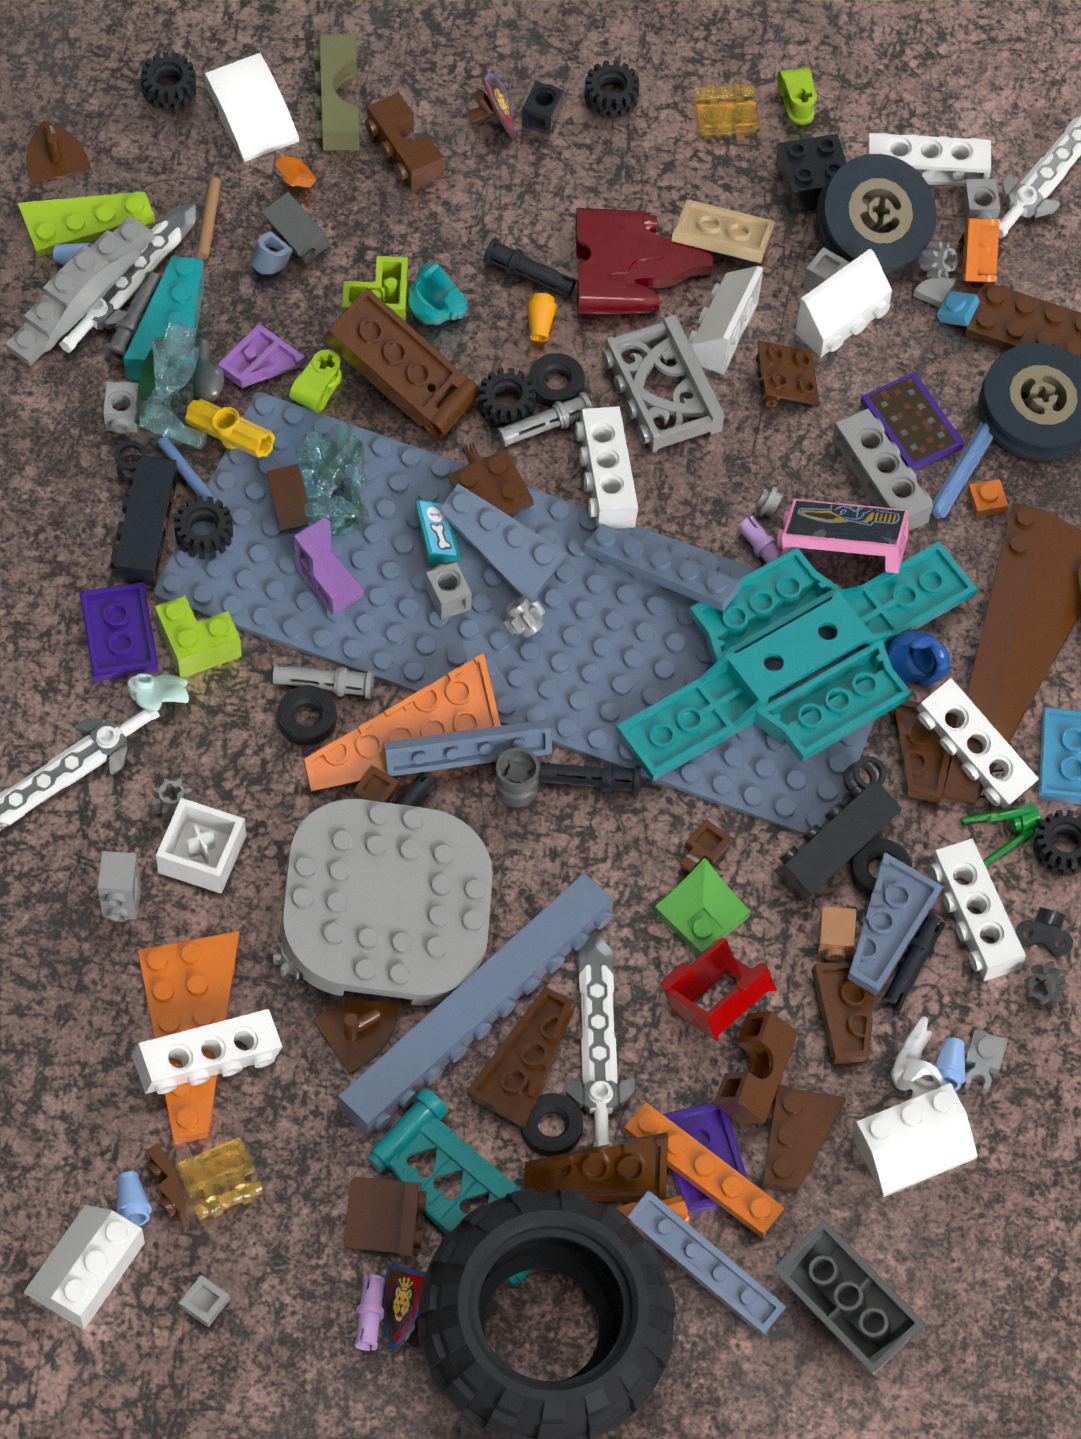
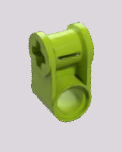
[777,67,817,126]
[289,349,342,413]

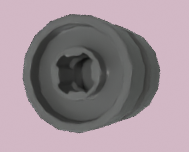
[495,747,540,807]

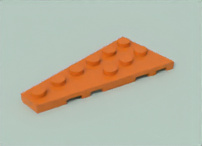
[303,652,501,793]
[138,931,240,1145]

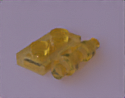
[694,82,760,136]
[175,1137,265,1220]

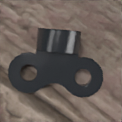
[1015,907,1073,956]

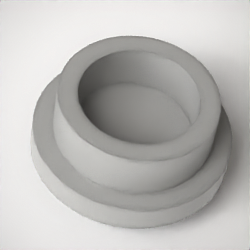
[755,486,783,517]

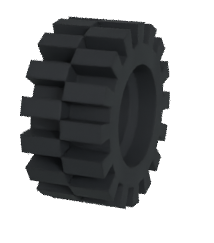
[140,52,196,111]
[584,60,640,119]
[478,368,536,428]
[174,496,233,559]
[1033,810,1081,876]

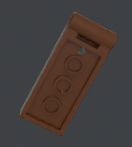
[322,287,479,439]

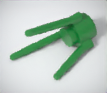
[961,802,1041,867]

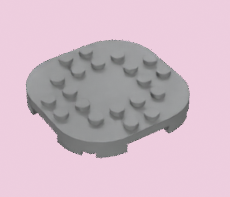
[280,799,492,1006]

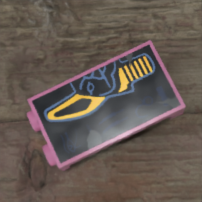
[777,499,909,574]

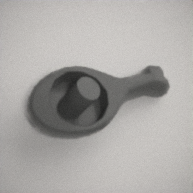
[193,339,224,403]

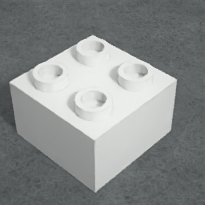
[156,798,246,894]

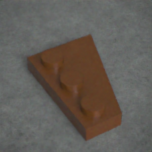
[894,700,958,803]
[762,1086,846,1194]

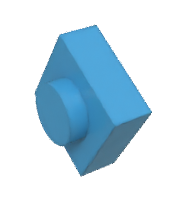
[937,290,980,327]

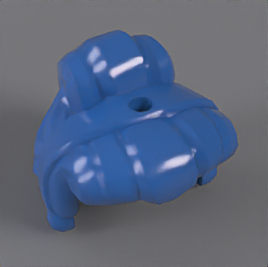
[886,631,950,686]

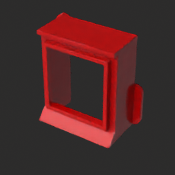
[660,937,777,1041]

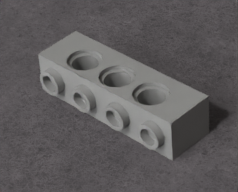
[832,408,933,531]

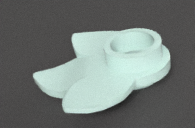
[127,673,189,712]

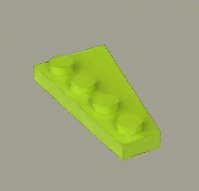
[17,192,155,258]

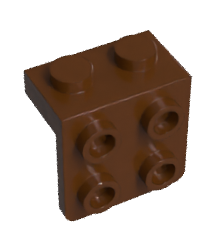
[344,1177,427,1256]

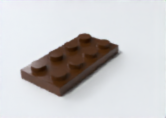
[965,282,1081,359]

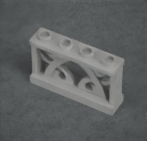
[602,315,725,453]

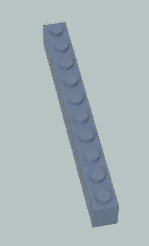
[338,873,613,1137]

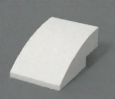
[205,53,299,162]

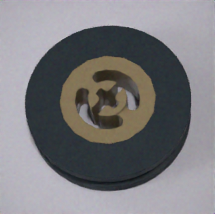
[816,154,937,274]
[978,343,1081,461]

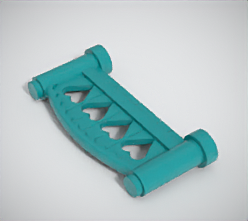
[366,1088,532,1286]

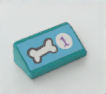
[415,500,461,566]

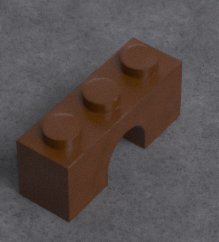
[365,92,444,190]
[713,1011,798,1125]

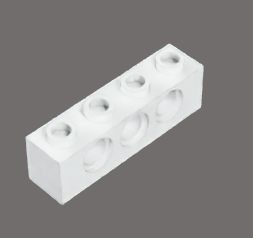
[866,133,991,186]
[575,407,638,529]
[916,678,1039,809]
[929,838,1026,982]
[132,1009,283,1094]

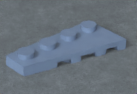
[440,484,566,602]
[847,853,944,996]

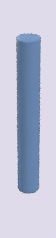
[157,436,216,504]

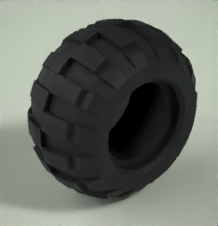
[418,1188,676,1439]

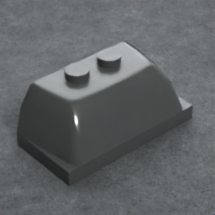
[772,1219,926,1375]

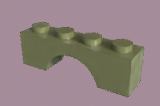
[314,34,360,151]

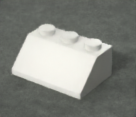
[795,249,892,358]
[688,266,763,375]
[852,1083,978,1197]
[24,1205,145,1330]

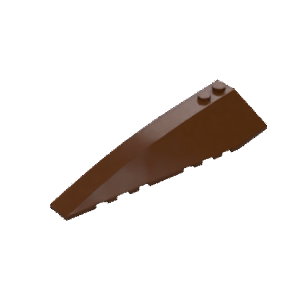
[942,503,1081,806]

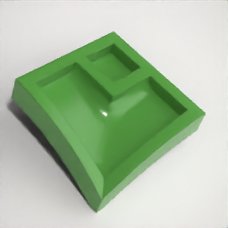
[654,858,751,957]

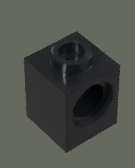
[522,81,564,135]

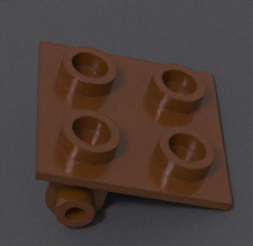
[755,340,820,407]

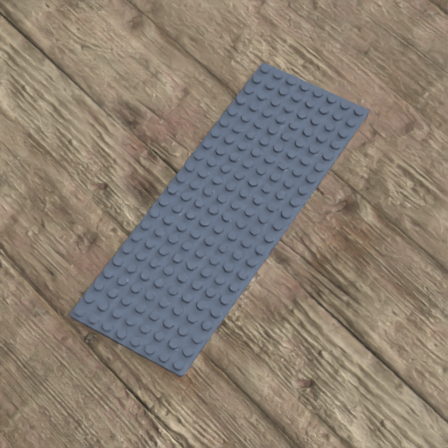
[154,392,889,835]

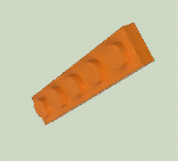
[624,1102,785,1239]

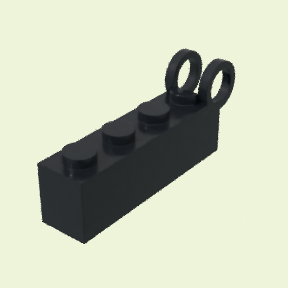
[110,441,178,587]
[774,756,902,901]

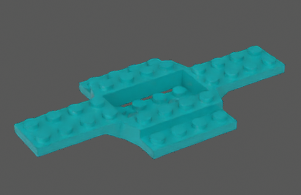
[616,541,977,781]

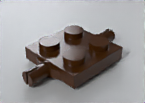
[448,444,534,518]

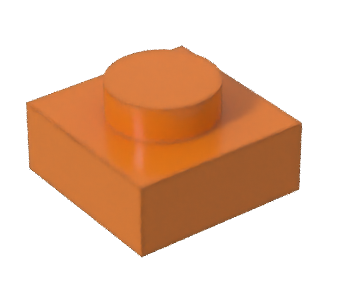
[275,155,317,188]
[968,479,1008,517]

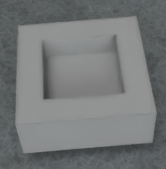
[179,1275,230,1327]

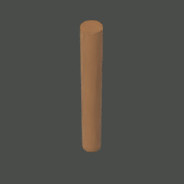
[196,177,221,260]

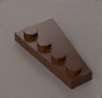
[466,986,575,1128]
[524,1132,668,1202]

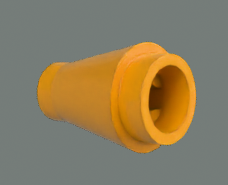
[526,293,557,342]

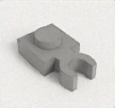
[964,1030,1008,1095]

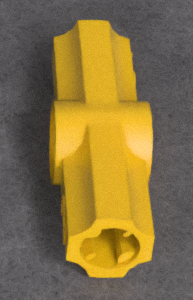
[185,398,275,458]

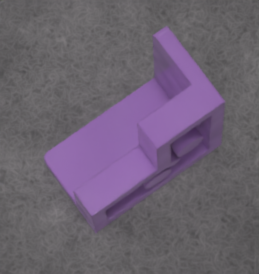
[294,517,364,615]

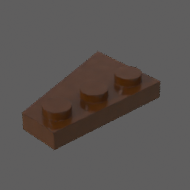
[811,961,876,1064]

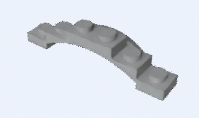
[5,215,155,367]

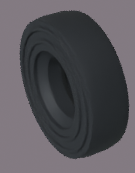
[529,353,585,408]
[277,686,337,745]
[851,839,912,897]
[520,1093,583,1157]

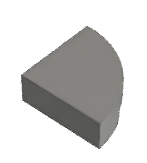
[913,277,956,308]

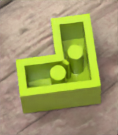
[342,256,408,322]
[155,595,242,678]

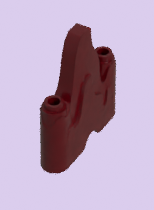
[575,208,713,314]

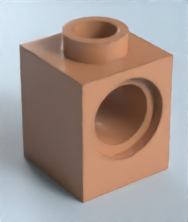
[817,906,856,962]

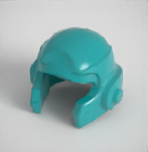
[407,263,468,325]

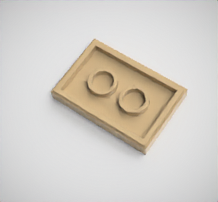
[672,199,775,263]

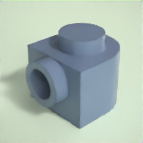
[250,231,293,274]

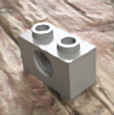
[97,851,141,922]

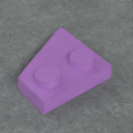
[218,324,305,388]

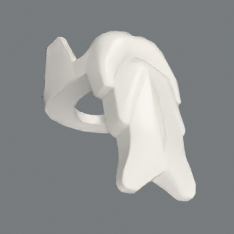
[891,1016,944,1099]

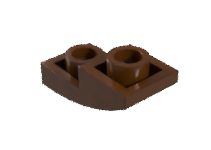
[267,464,313,532]
[146,1143,187,1223]

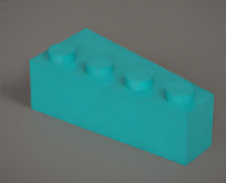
[124,256,205,385]

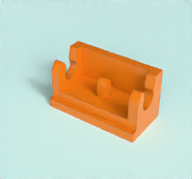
[962,218,1000,282]

